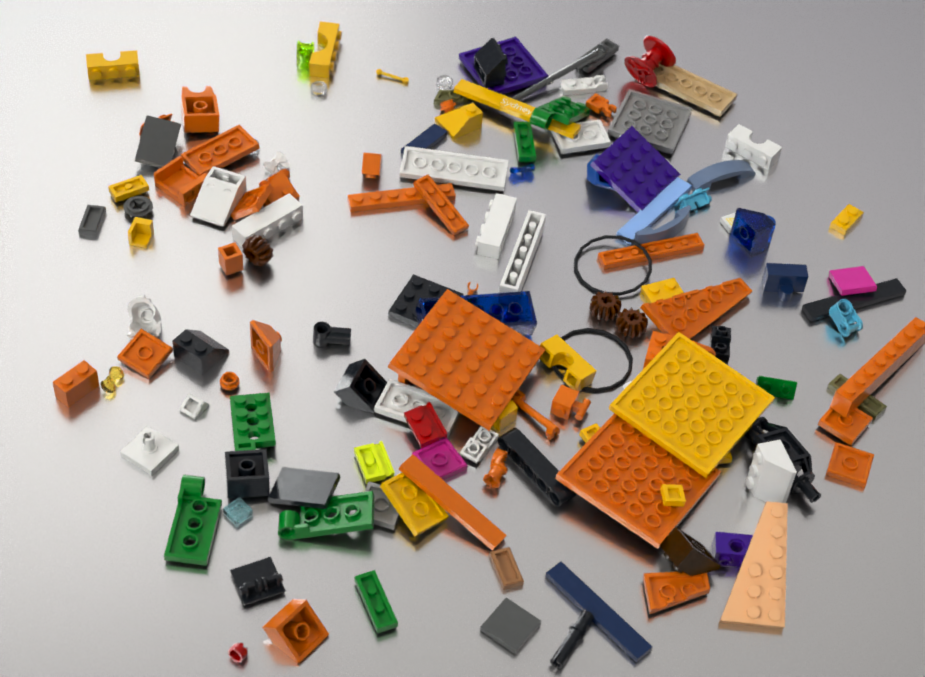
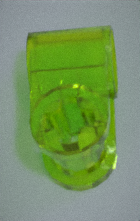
[296,41,315,70]

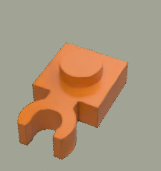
[585,93,617,118]

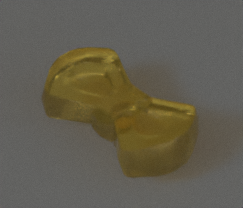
[100,366,124,393]

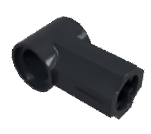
[313,321,351,347]

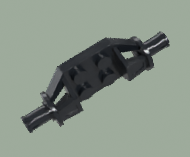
[744,417,821,503]

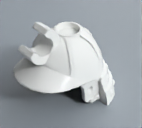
[127,295,162,340]

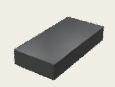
[78,204,106,237]

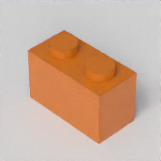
[53,360,99,408]

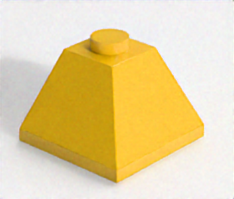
[435,103,483,139]

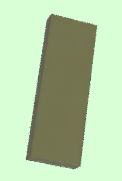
[827,374,887,421]

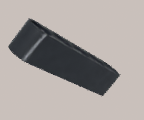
[497,428,576,507]

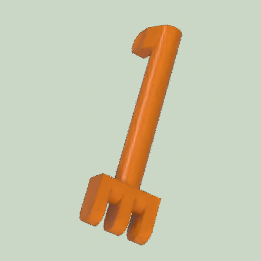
[511,389,560,440]

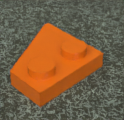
[263,170,300,207]

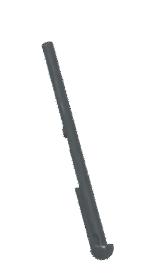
[512,44,608,101]

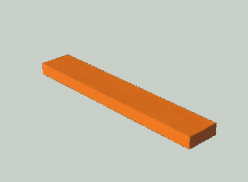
[597,233,705,270]
[399,454,507,551]

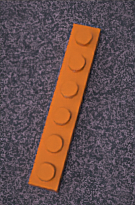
[347,183,456,212]

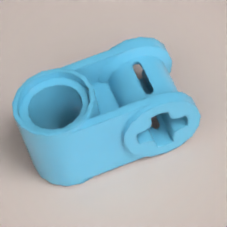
[829,299,863,337]

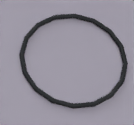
[574,235,652,296]
[553,328,633,392]

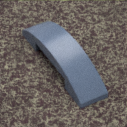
[687,160,756,191]
[633,205,691,245]

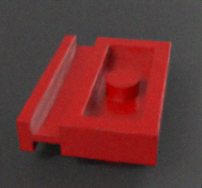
[404,402,448,448]

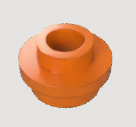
[440,99,456,113]
[220,372,240,390]

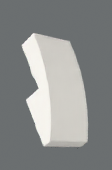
[460,426,499,463]

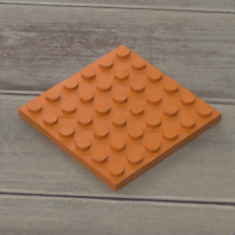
[388,289,546,431]
[555,413,721,549]

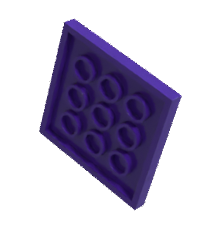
[459,37,548,94]
[590,126,681,213]

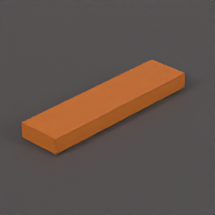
[413,174,469,236]

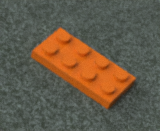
[181,124,259,176]

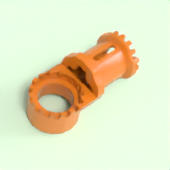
[483,448,508,488]

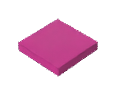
[829,266,877,296]
[412,437,468,480]

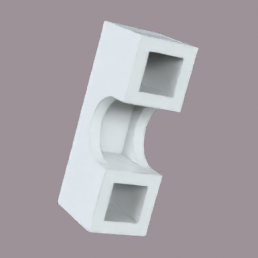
[725,124,782,170]

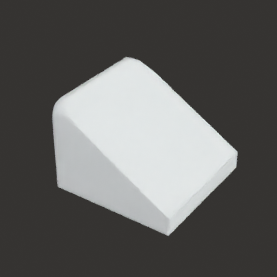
[179,393,209,420]

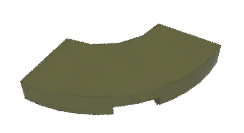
[434,89,470,105]

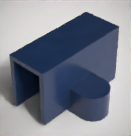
[762,263,809,302]

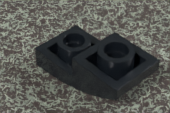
[710,325,731,362]

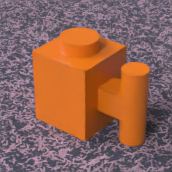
[550,384,591,421]

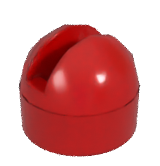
[228,642,248,663]

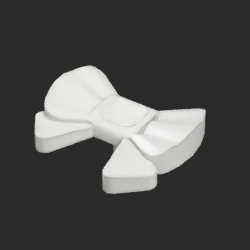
[263,151,290,175]

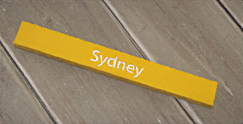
[453,79,581,139]

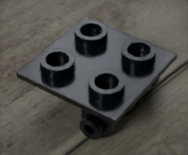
[230,557,286,606]

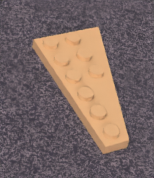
[719,501,788,629]

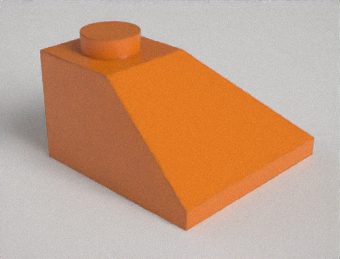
[250,320,282,372]

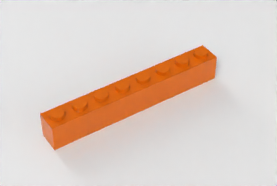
[830,317,925,418]

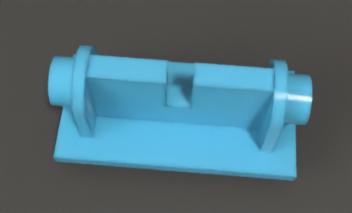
[674,187,712,212]

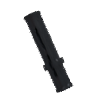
[550,610,594,669]

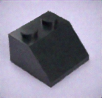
[172,329,229,375]
[334,359,387,414]
[225,449,269,499]

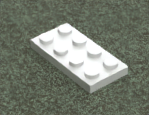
[374,379,460,437]

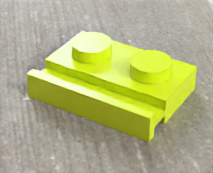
[354,441,395,484]

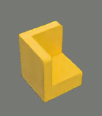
[128,217,154,248]

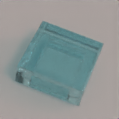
[223,497,253,526]

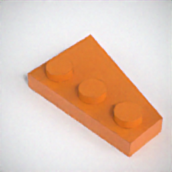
[643,572,710,614]

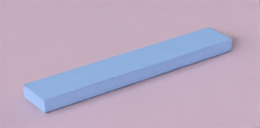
[616,177,692,245]

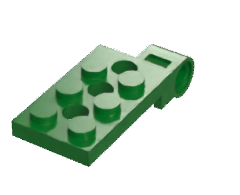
[530,96,591,130]
[230,392,276,451]
[164,474,222,566]
[278,491,375,540]

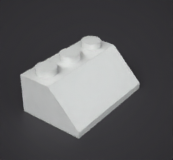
[745,440,796,503]

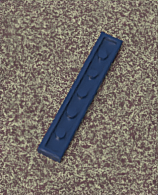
[545,561,653,663]

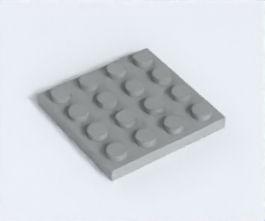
[607,89,692,154]

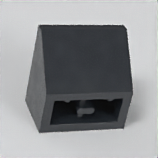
[473,38,508,88]

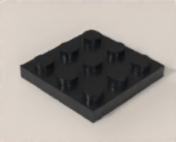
[388,274,464,327]

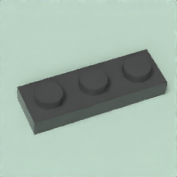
[576,38,619,73]

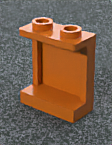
[154,156,207,207]

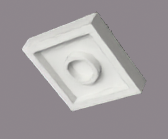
[120,425,179,476]

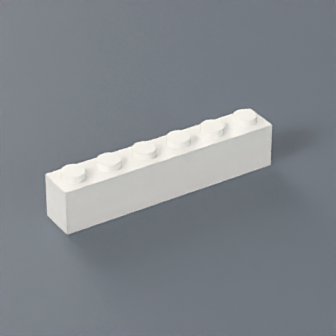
[498,210,546,305]

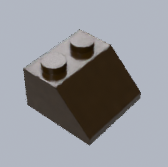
[661,526,721,576]

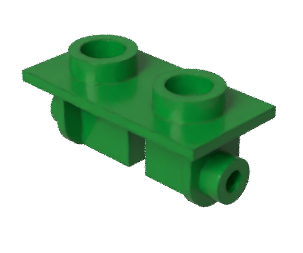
[756,376,798,400]

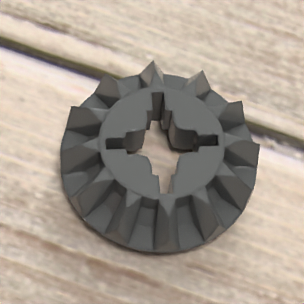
[123,196,153,218]

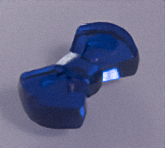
[509,164,535,177]

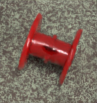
[624,35,676,88]

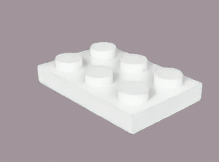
[551,120,611,154]

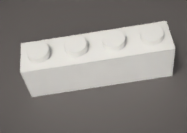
[232,193,303,247]
[475,193,517,259]

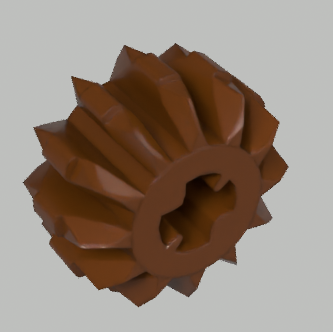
[242,234,273,267]
[589,291,622,322]
[615,307,648,339]

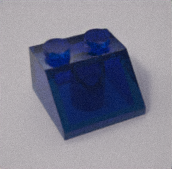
[730,208,776,257]

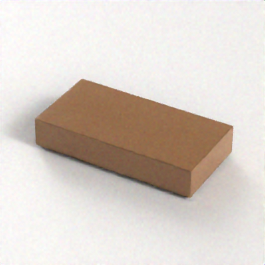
[489,547,524,590]

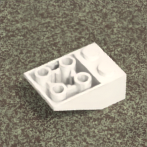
[190,166,247,227]

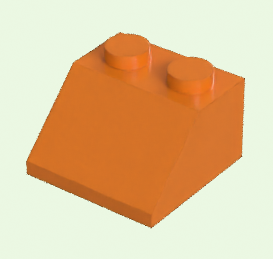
[262,599,329,663]

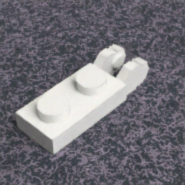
[560,75,609,96]

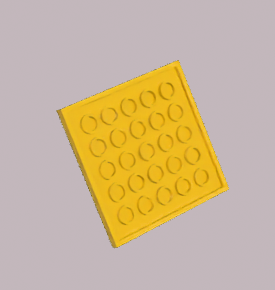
[609,332,775,478]

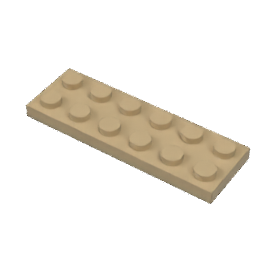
[653,64,737,117]

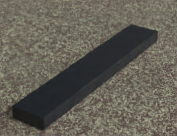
[802,278,907,322]

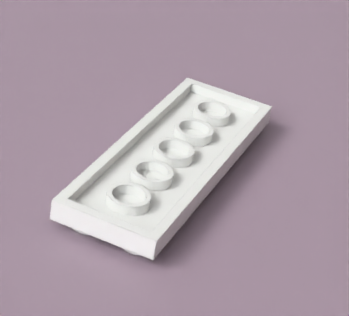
[399,146,509,191]

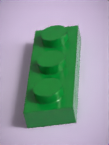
[513,122,536,162]
[354,570,398,633]

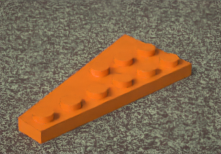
[640,278,753,340]

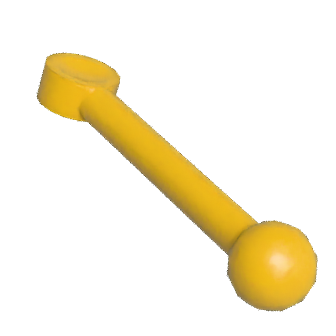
[376,69,409,84]

